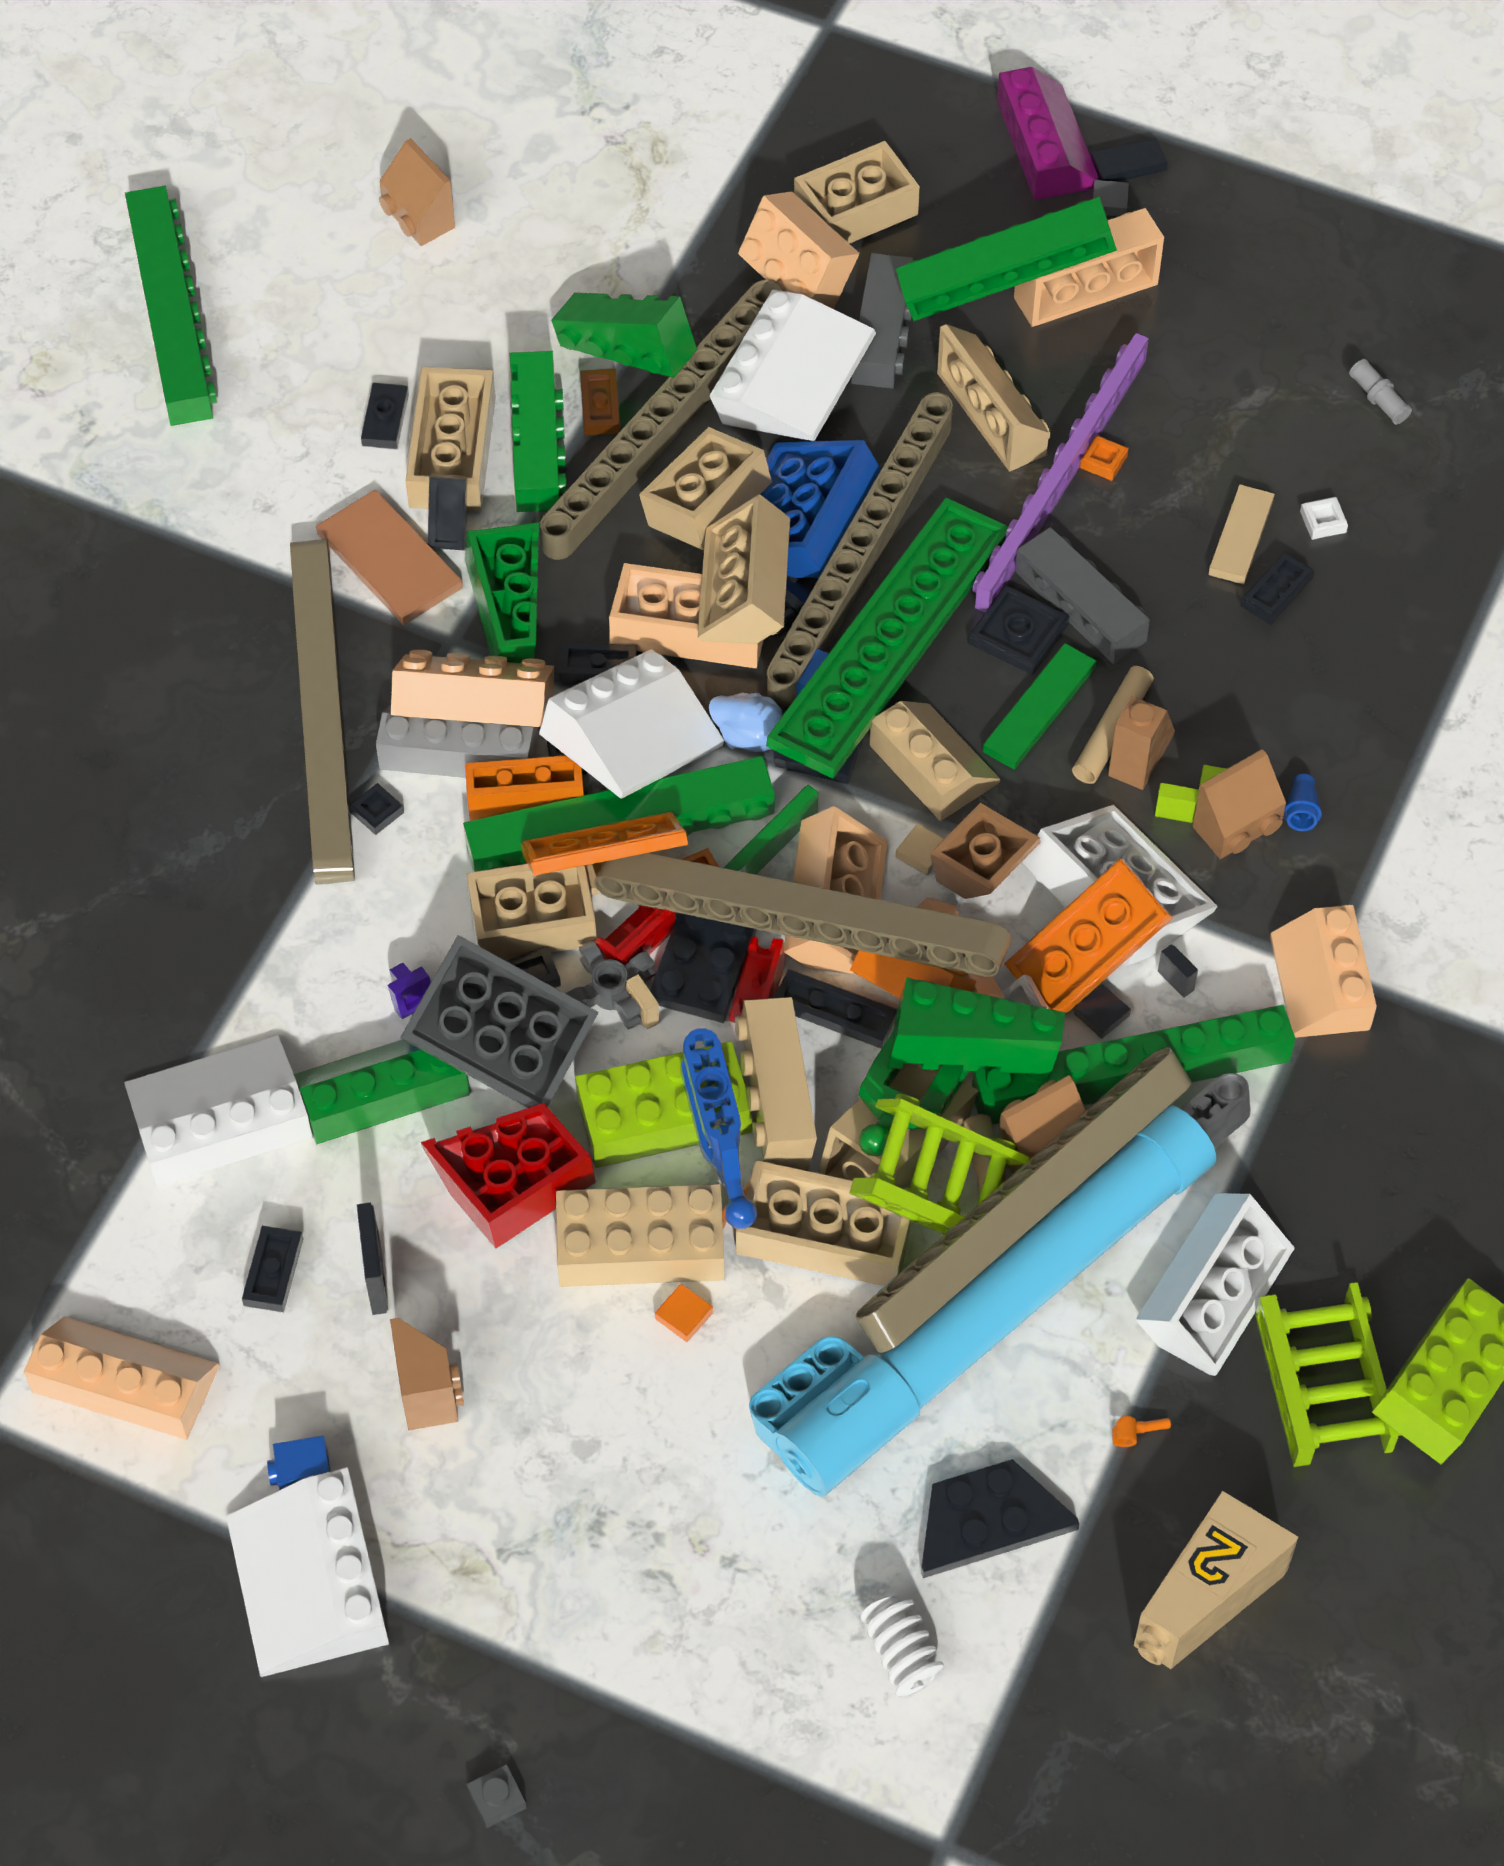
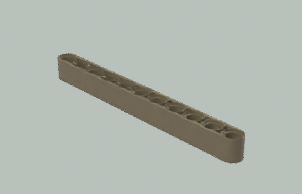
[540,280,781,560]
[767,392,953,708]
[290,539,355,885]
[594,853,1012,977]
[855,1047,1192,1353]

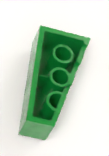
[551,292,697,378]
[509,351,567,512]
[464,522,539,663]
[888,977,1065,1074]

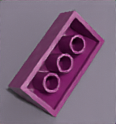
[997,67,1099,200]

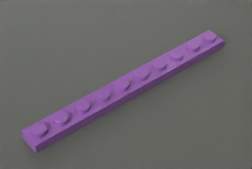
[972,333,1149,612]

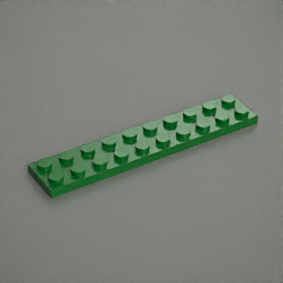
[766,498,1009,779]

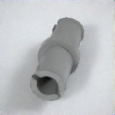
[1349,359,1412,425]

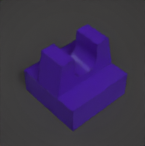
[387,962,431,1019]

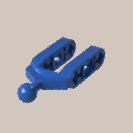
[681,1028,757,1229]

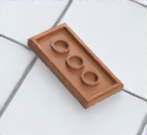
[316,490,463,626]

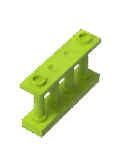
[849,1094,1029,1235]
[1255,1282,1401,1467]

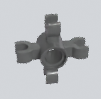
[566,940,655,1030]

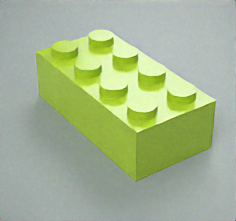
[575,1041,752,1168]
[1372,1278,1504,1465]

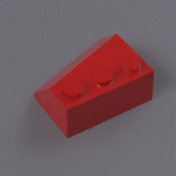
[421,1103,596,1249]

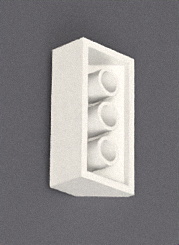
[1135,1193,1295,1376]

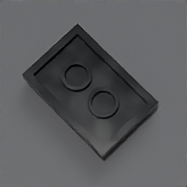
[650,913,757,1023]

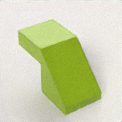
[1155,765,1226,823]

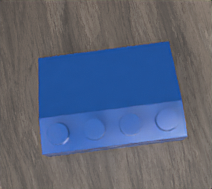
[760,440,881,578]

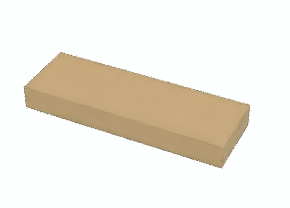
[1209,485,1275,585]

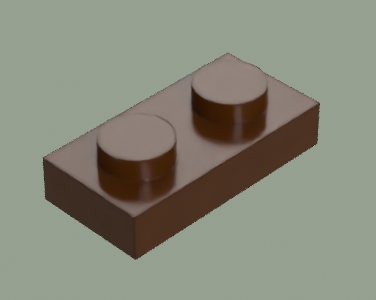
[580,368,620,435]

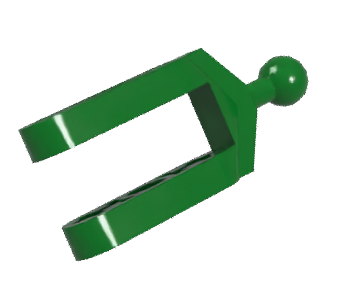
[858,1032,970,1157]

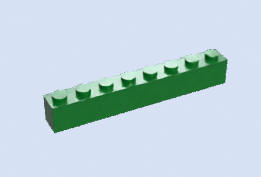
[124,185,217,426]
[463,756,775,872]
[972,1004,1296,1125]

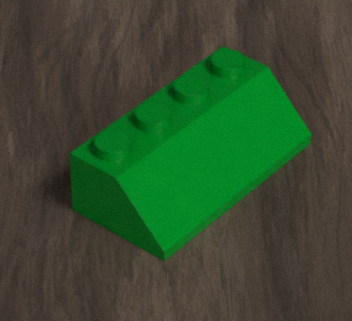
[294,1039,470,1145]

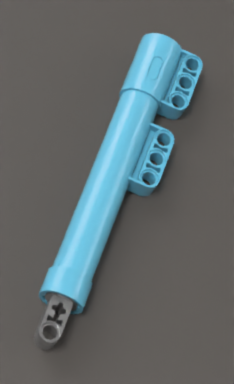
[749,1073,1251,1497]

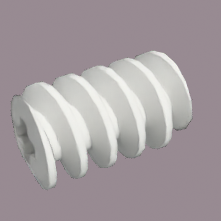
[860,1596,944,1697]

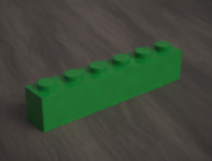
[896,197,1117,321]

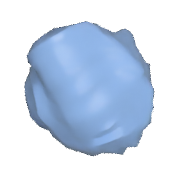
[709,693,783,752]

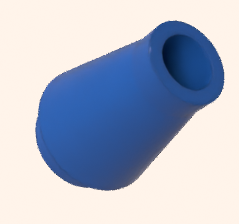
[1283,774,1322,831]

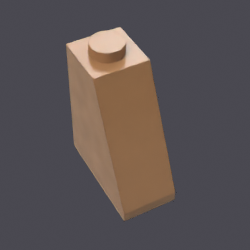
[1108,696,1175,790]

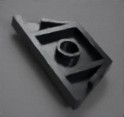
[921,1459,1080,1578]

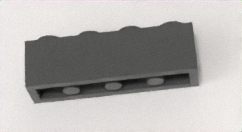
[851,253,913,389]
[1015,527,1150,665]

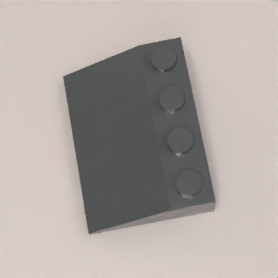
[400,935,599,1108]

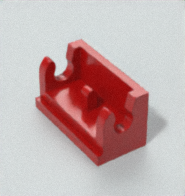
[594,905,675,965]
[729,937,785,1023]

